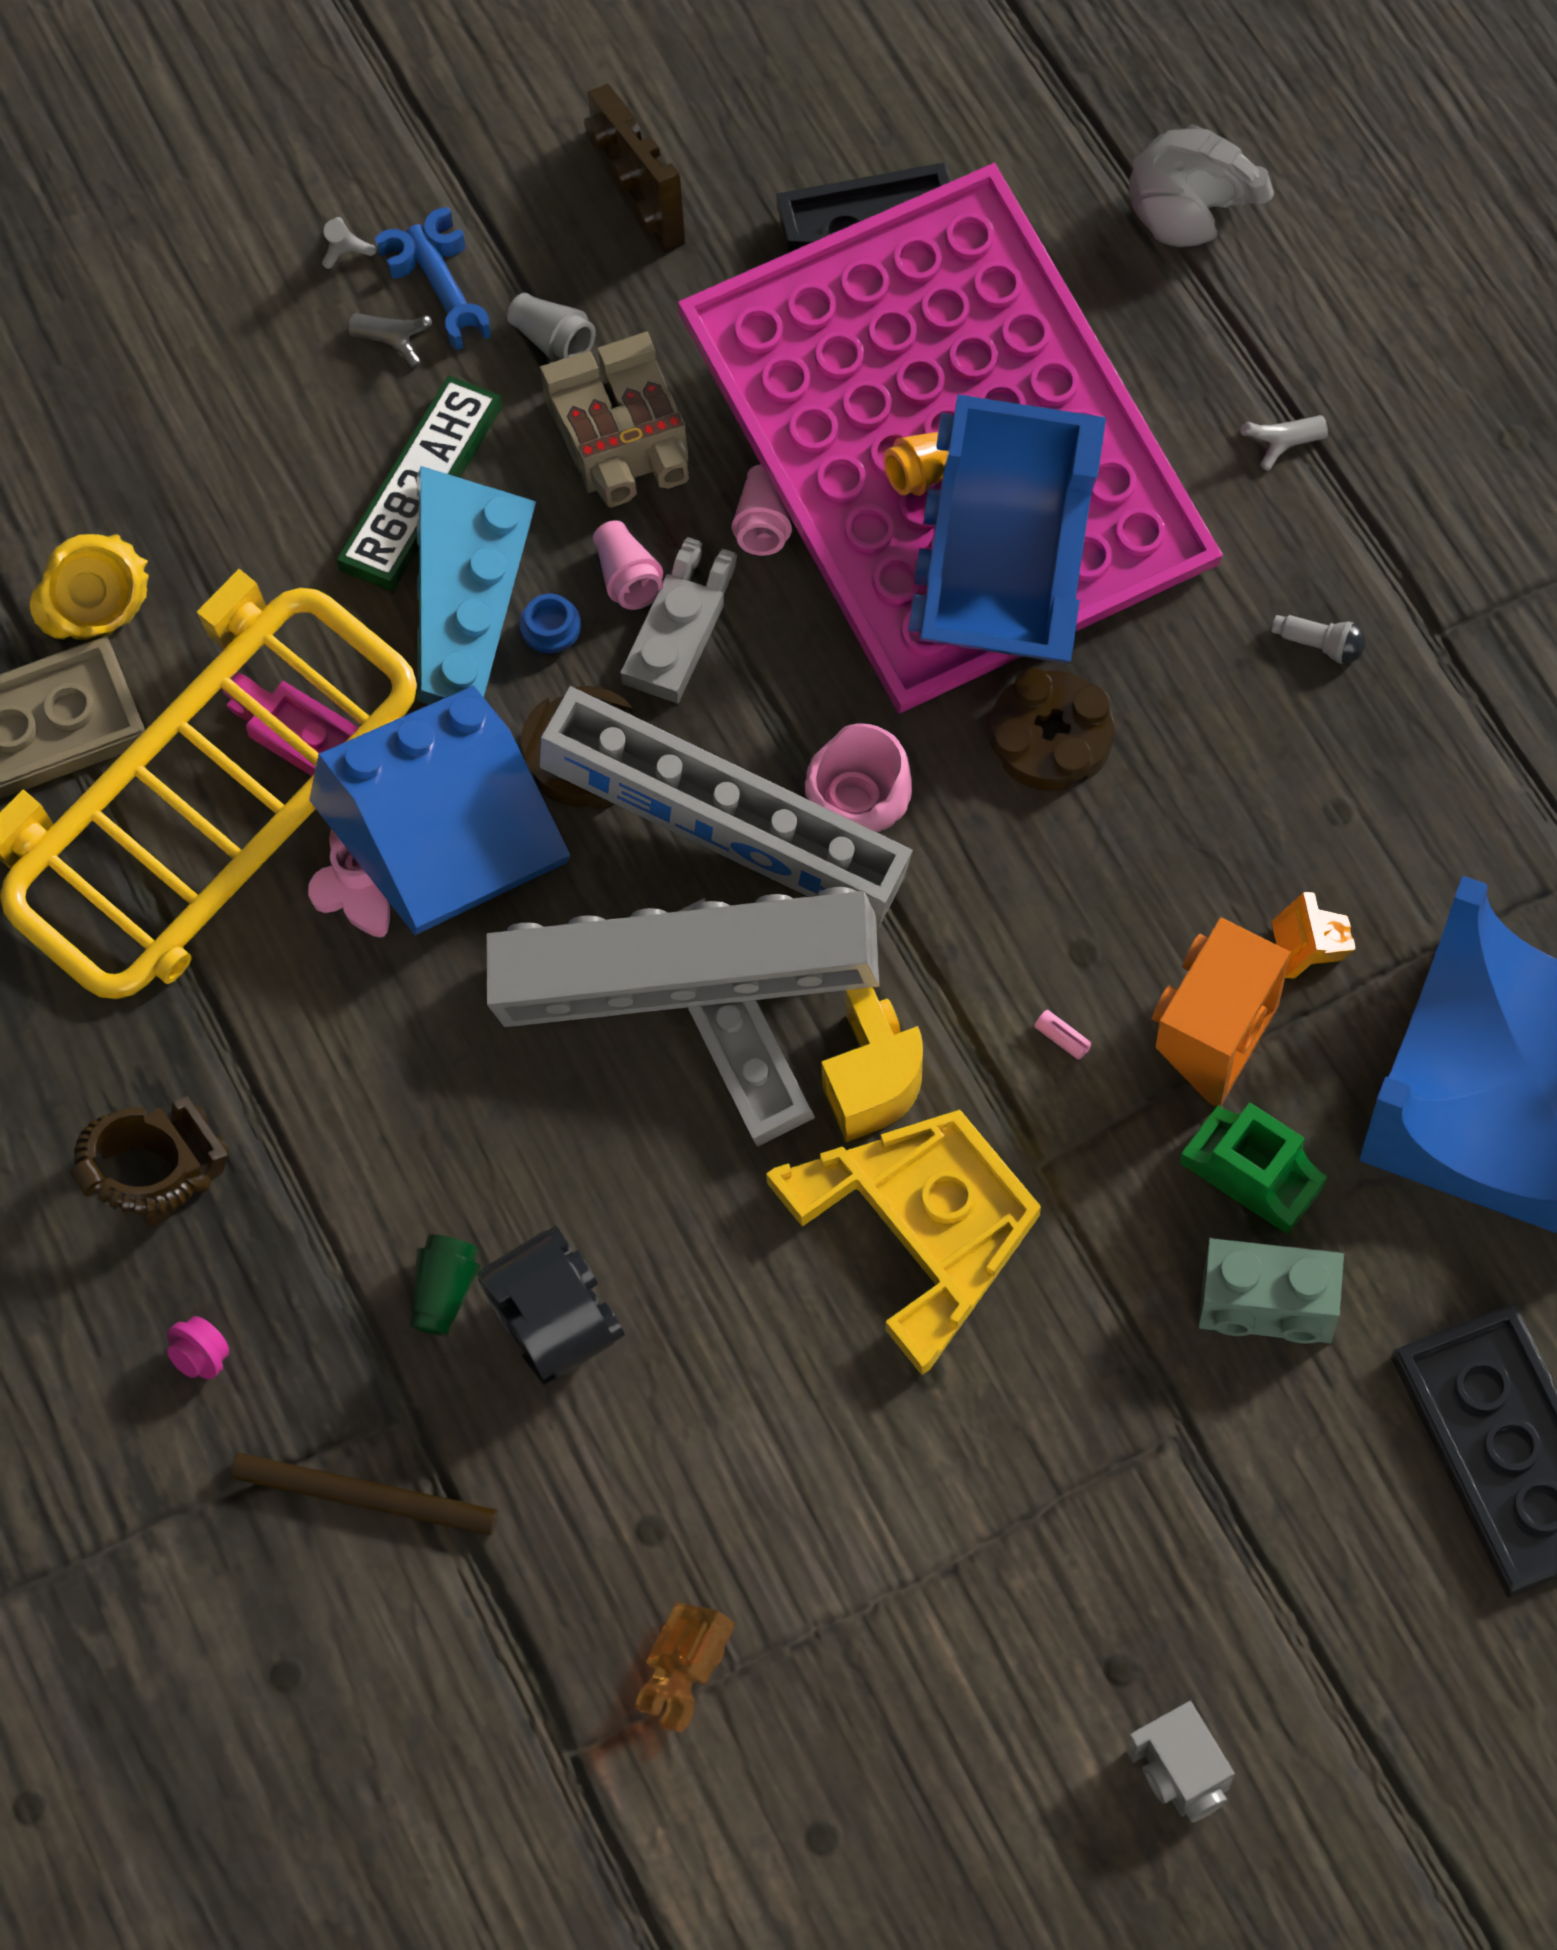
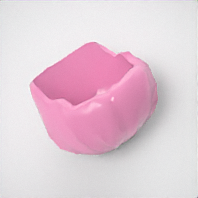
[805,724,912,832]

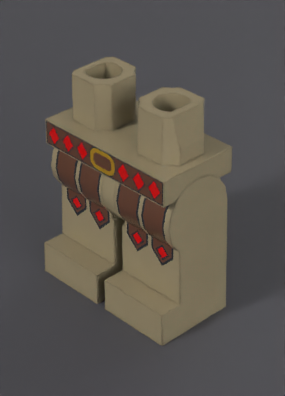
[540,331,689,508]

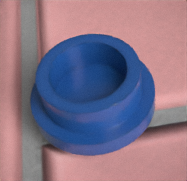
[520,594,581,653]

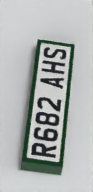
[337,375,502,592]

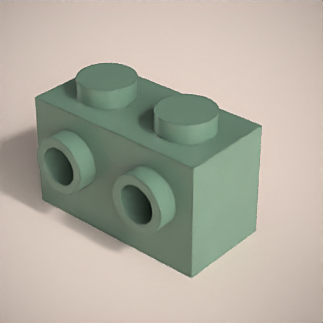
[1198,1238,1344,1343]

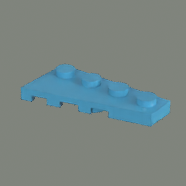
[417,466,536,705]

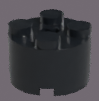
[476,1225,625,1386]

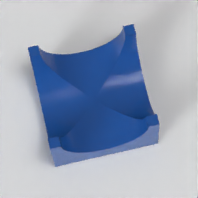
[1359,876,1557,1233]

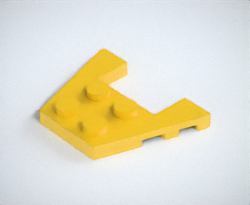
[766,1110,1041,1375]

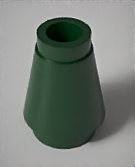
[410,1234,481,1336]

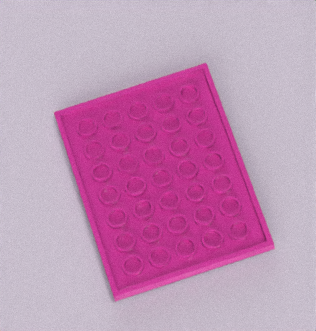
[678,163,1223,714]

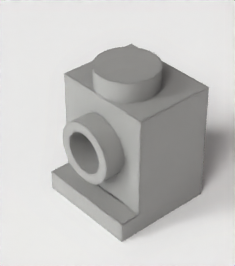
[1126,1700,1235,1822]

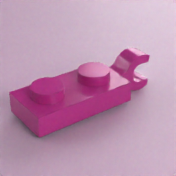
[222,672,359,776]

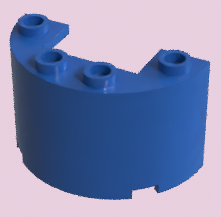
[908,394,1106,664]

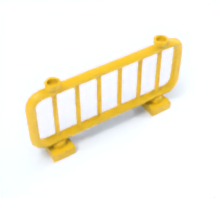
[0,569,417,999]

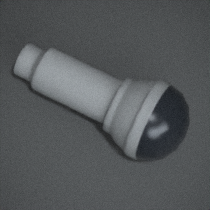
[1272,615,1366,664]

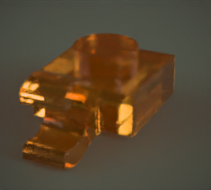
[635,1602,736,1733]

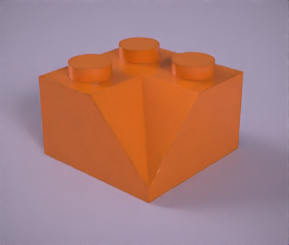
[1152,917,1291,1107]

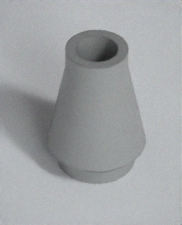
[507,293,595,362]

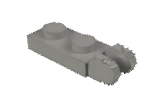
[621,537,737,704]

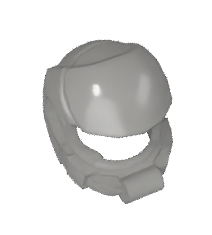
[1129,124,1274,247]

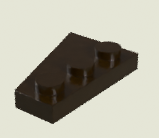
[584,84,685,252]

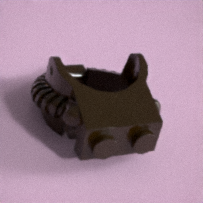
[70,1096,229,1226]

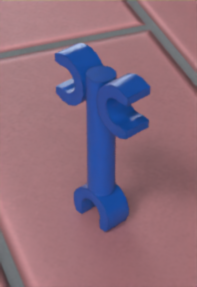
[375,207,491,351]

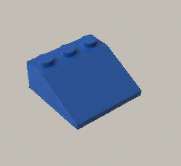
[309,686,570,935]

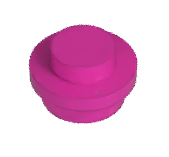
[167,1316,229,1379]

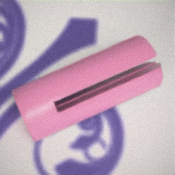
[1034,1010,1091,1059]

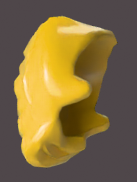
[29,534,149,641]

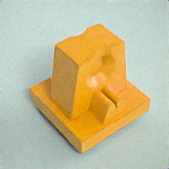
[1271,892,1355,979]

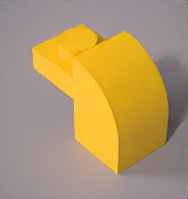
[821,987,923,1142]

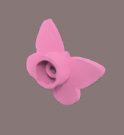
[308,829,390,938]

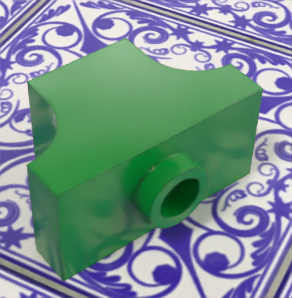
[1179,1102,1327,1235]

